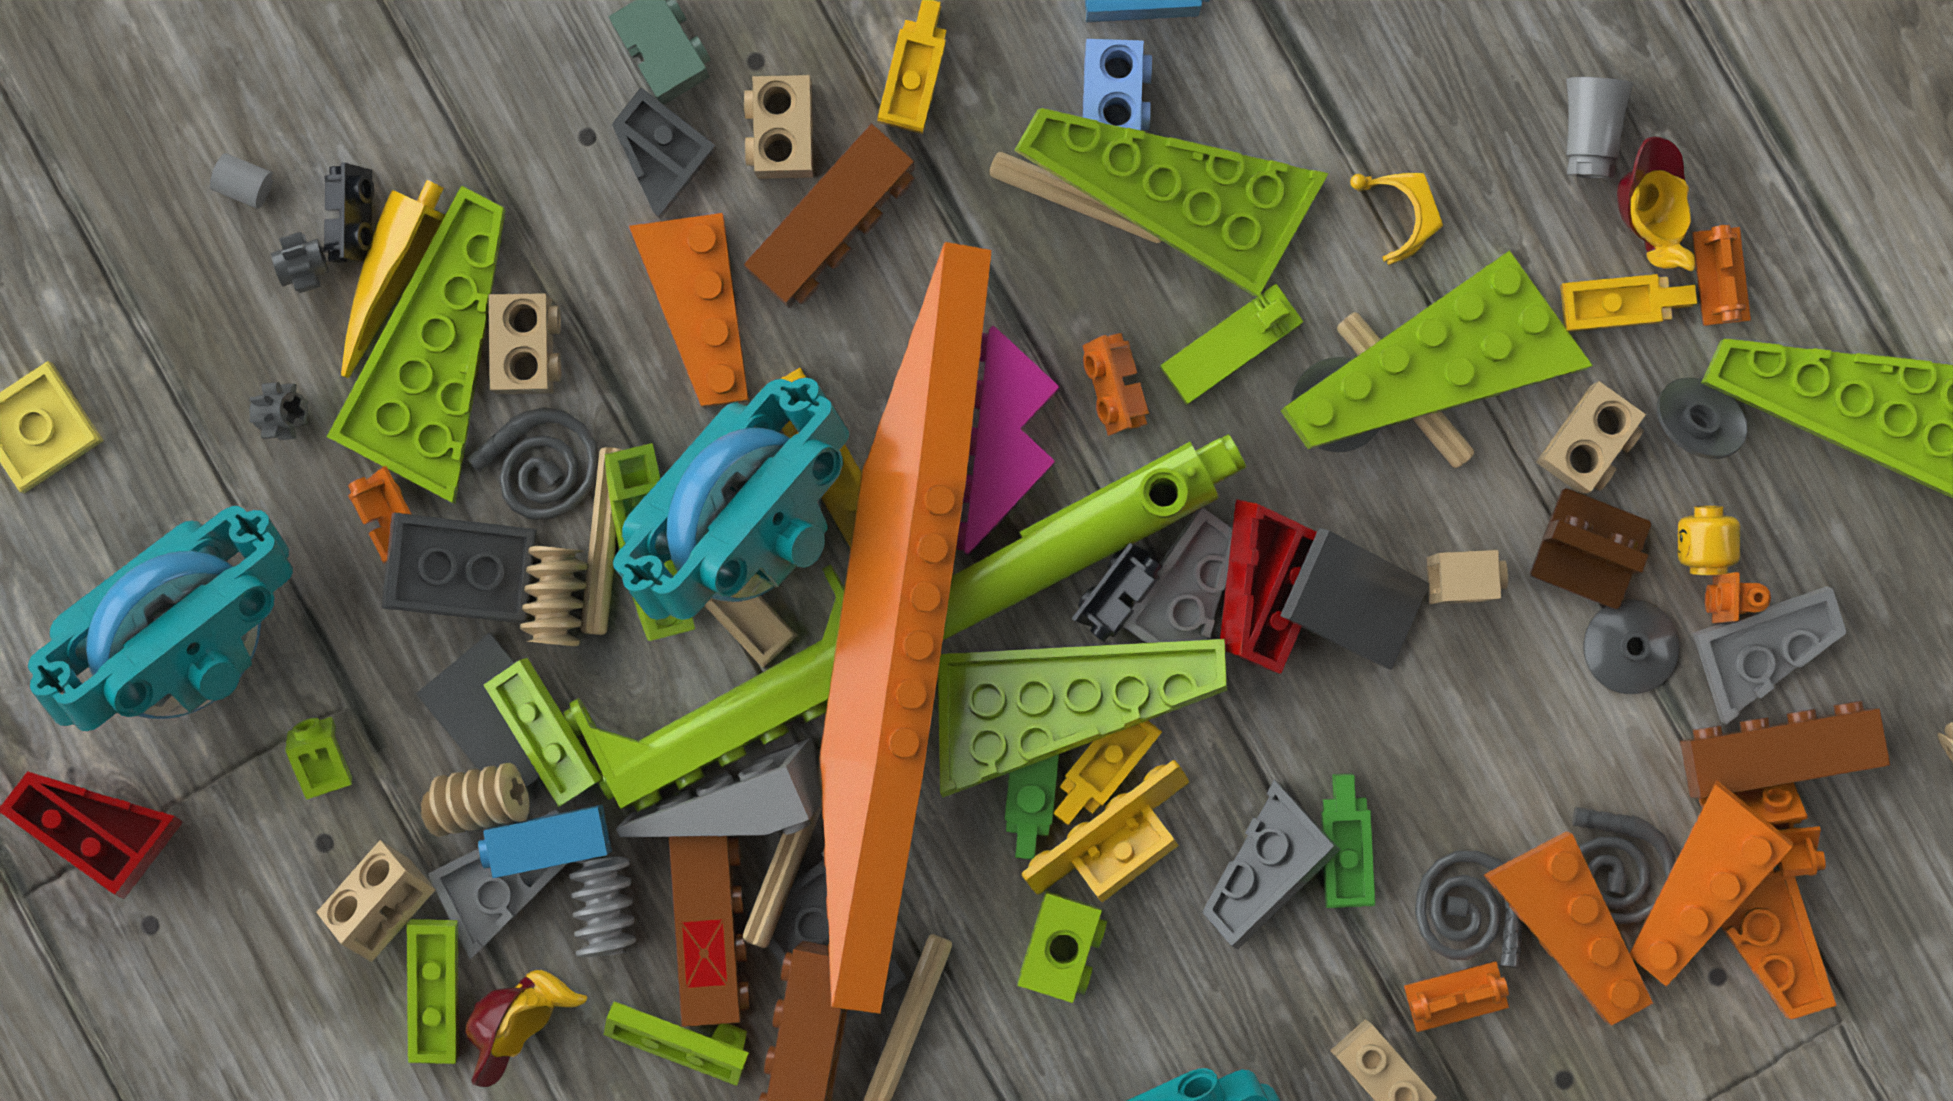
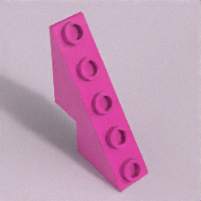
[956,325,1059,556]

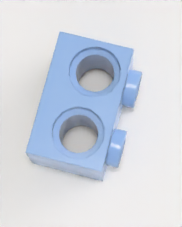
[1083,39,1152,130]

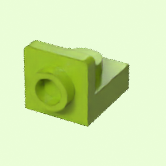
[285,717,352,800]

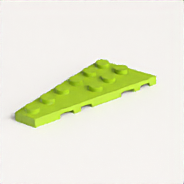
[1014,108,1329,297]
[327,185,506,504]
[1281,250,1593,450]
[1701,338,1953,498]
[938,639,1227,798]

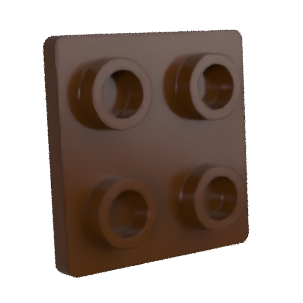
[1529,488,1651,609]

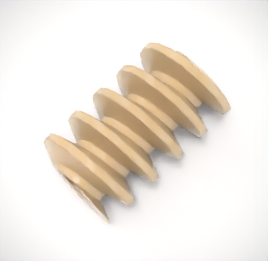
[520,546,588,646]
[421,762,530,837]

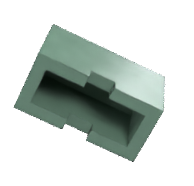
[608,0,711,105]

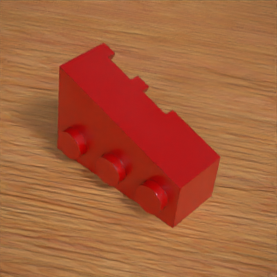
[1220,499,1317,674]
[0,771,183,899]

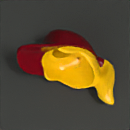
[1617,136,1696,271]
[465,970,588,1087]

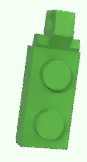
[1004,754,1059,860]
[1321,773,1375,908]

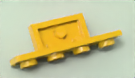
[1021,760,1189,902]

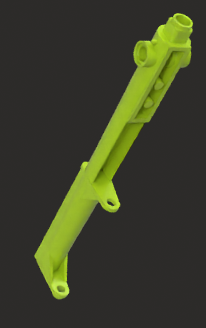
[563,434,1247,812]

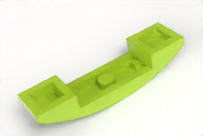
[605,443,695,641]

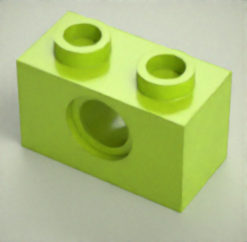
[1017,891,1107,1003]

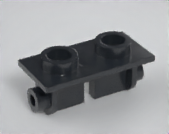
[323,162,374,263]
[1072,543,1163,642]

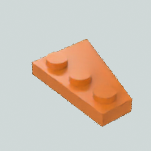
[1720,869,1837,1020]

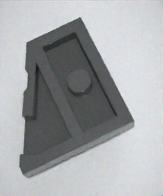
[612,88,717,219]

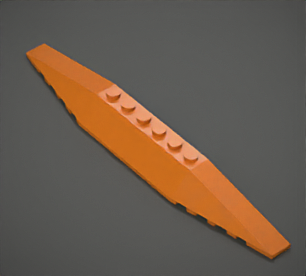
[819,242,992,1014]

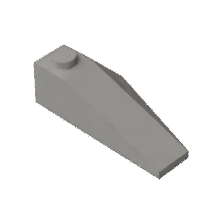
[616,738,821,837]

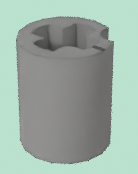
[210,153,273,209]

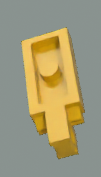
[877,0,947,134]
[1560,274,1697,332]
[1053,720,1162,825]

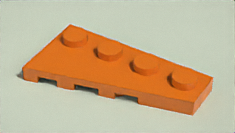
[629,213,749,408]
[1630,780,1793,987]
[1483,831,1653,1026]

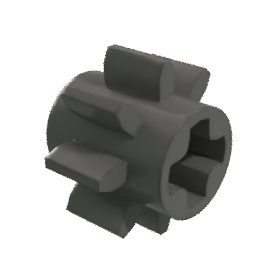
[271,232,329,293]
[249,382,308,440]

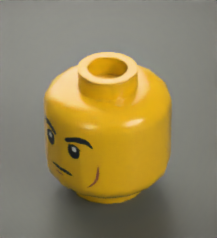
[1678,505,1740,575]

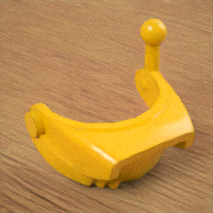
[1350,173,1443,265]

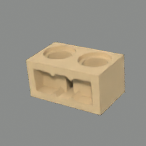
[744,75,814,179]
[489,293,561,394]
[1536,381,1646,495]
[1426,550,1508,604]
[316,840,436,962]
[1330,1019,1437,1101]

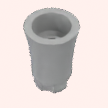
[1566,77,1633,179]

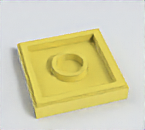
[0,361,104,493]

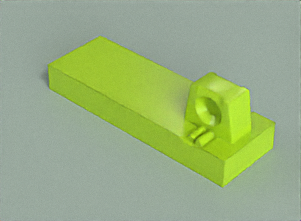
[1159,284,1304,405]
[484,658,603,807]
[407,919,459,1064]
[603,1001,749,1086]

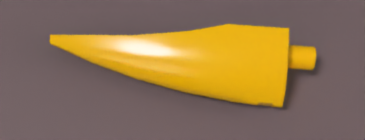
[341,180,445,378]

